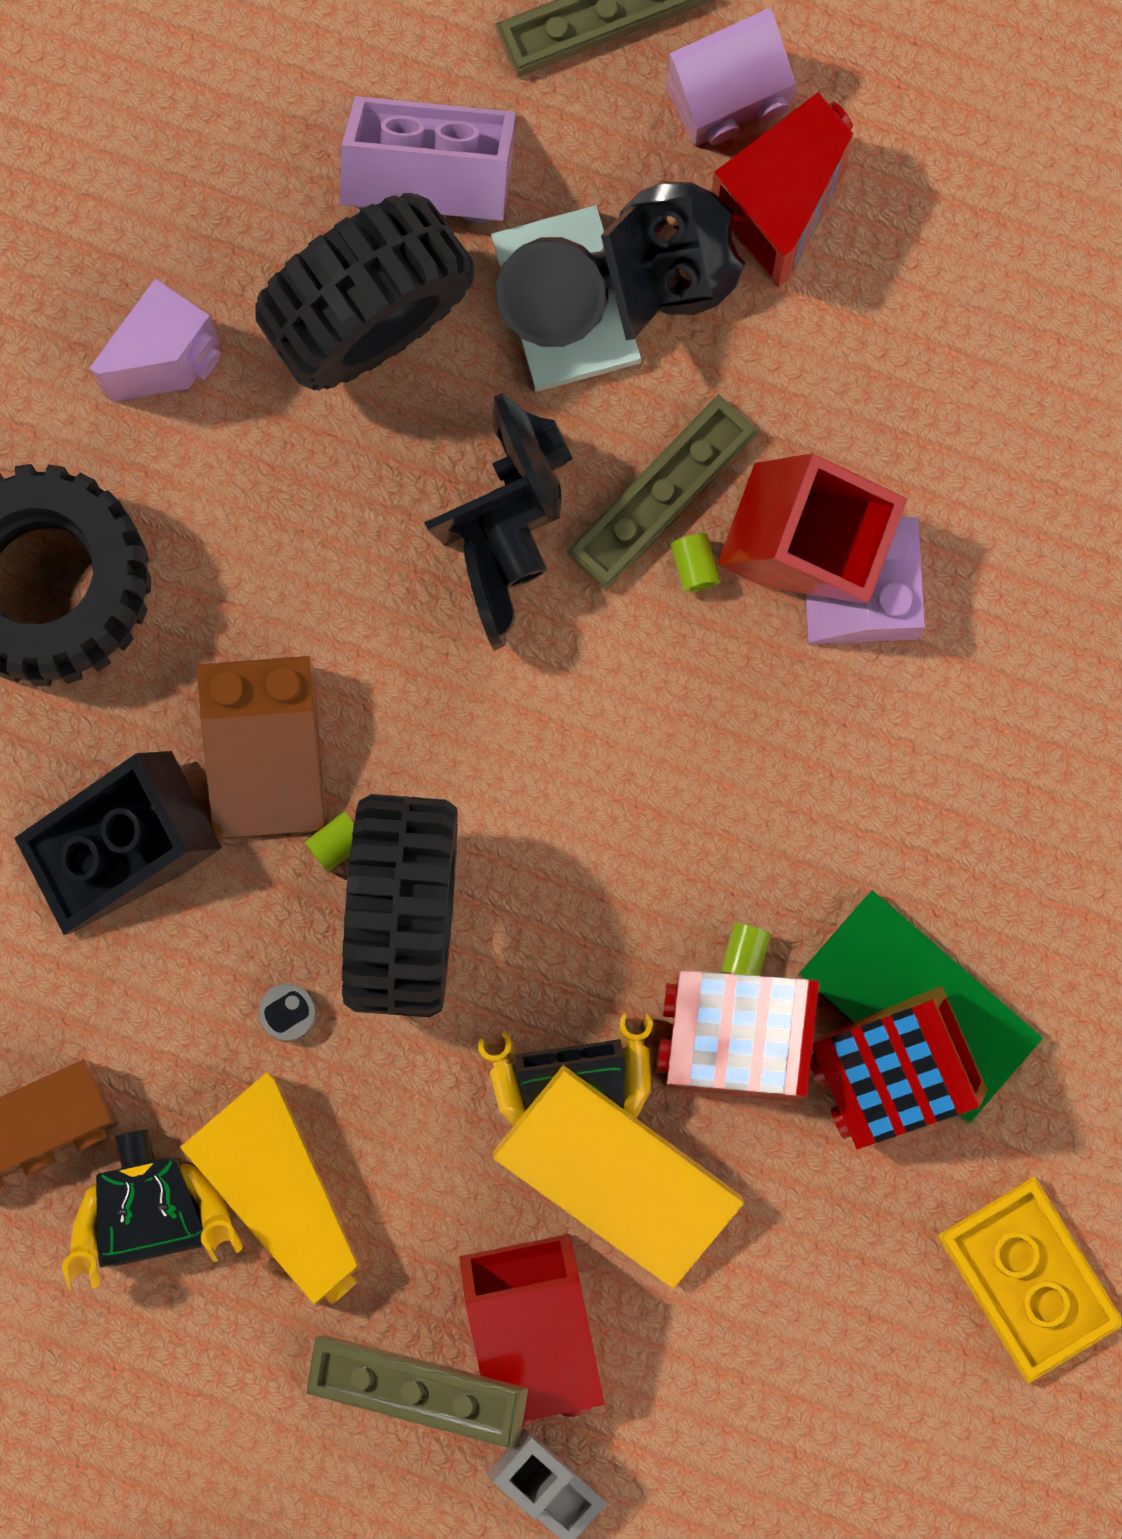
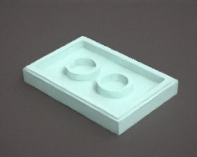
[491,205,641,392]

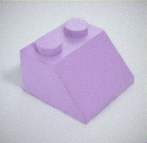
[667,8,796,147]
[90,278,221,402]
[805,517,925,644]

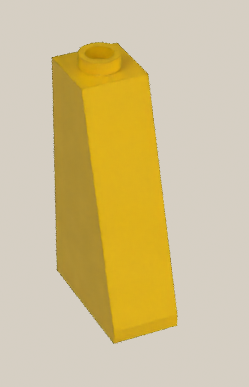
[180,1072,361,1305]

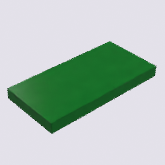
[797,890,1043,1124]

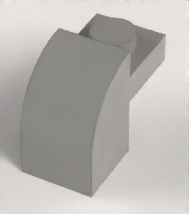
[486,1429,607,1539]

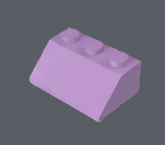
[339,96,517,223]

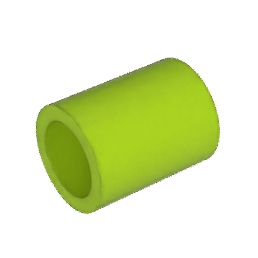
[670,533,721,593]
[304,812,354,873]
[720,923,771,976]

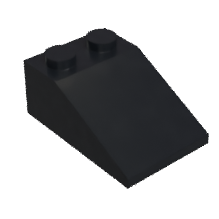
[14,751,222,935]

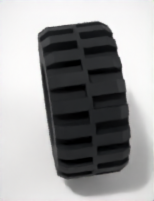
[255,193,474,391]
[0,464,151,686]
[342,794,458,1018]

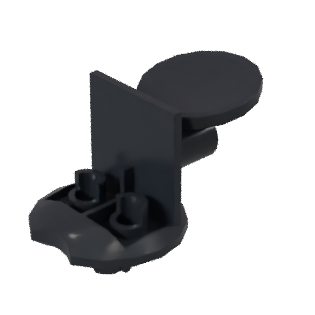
[495,181,746,347]
[424,393,573,651]

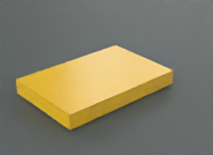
[936,1176,1122,1384]

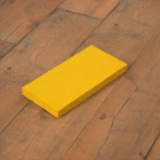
[492,1065,744,1289]

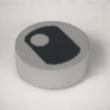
[259,984,316,1042]

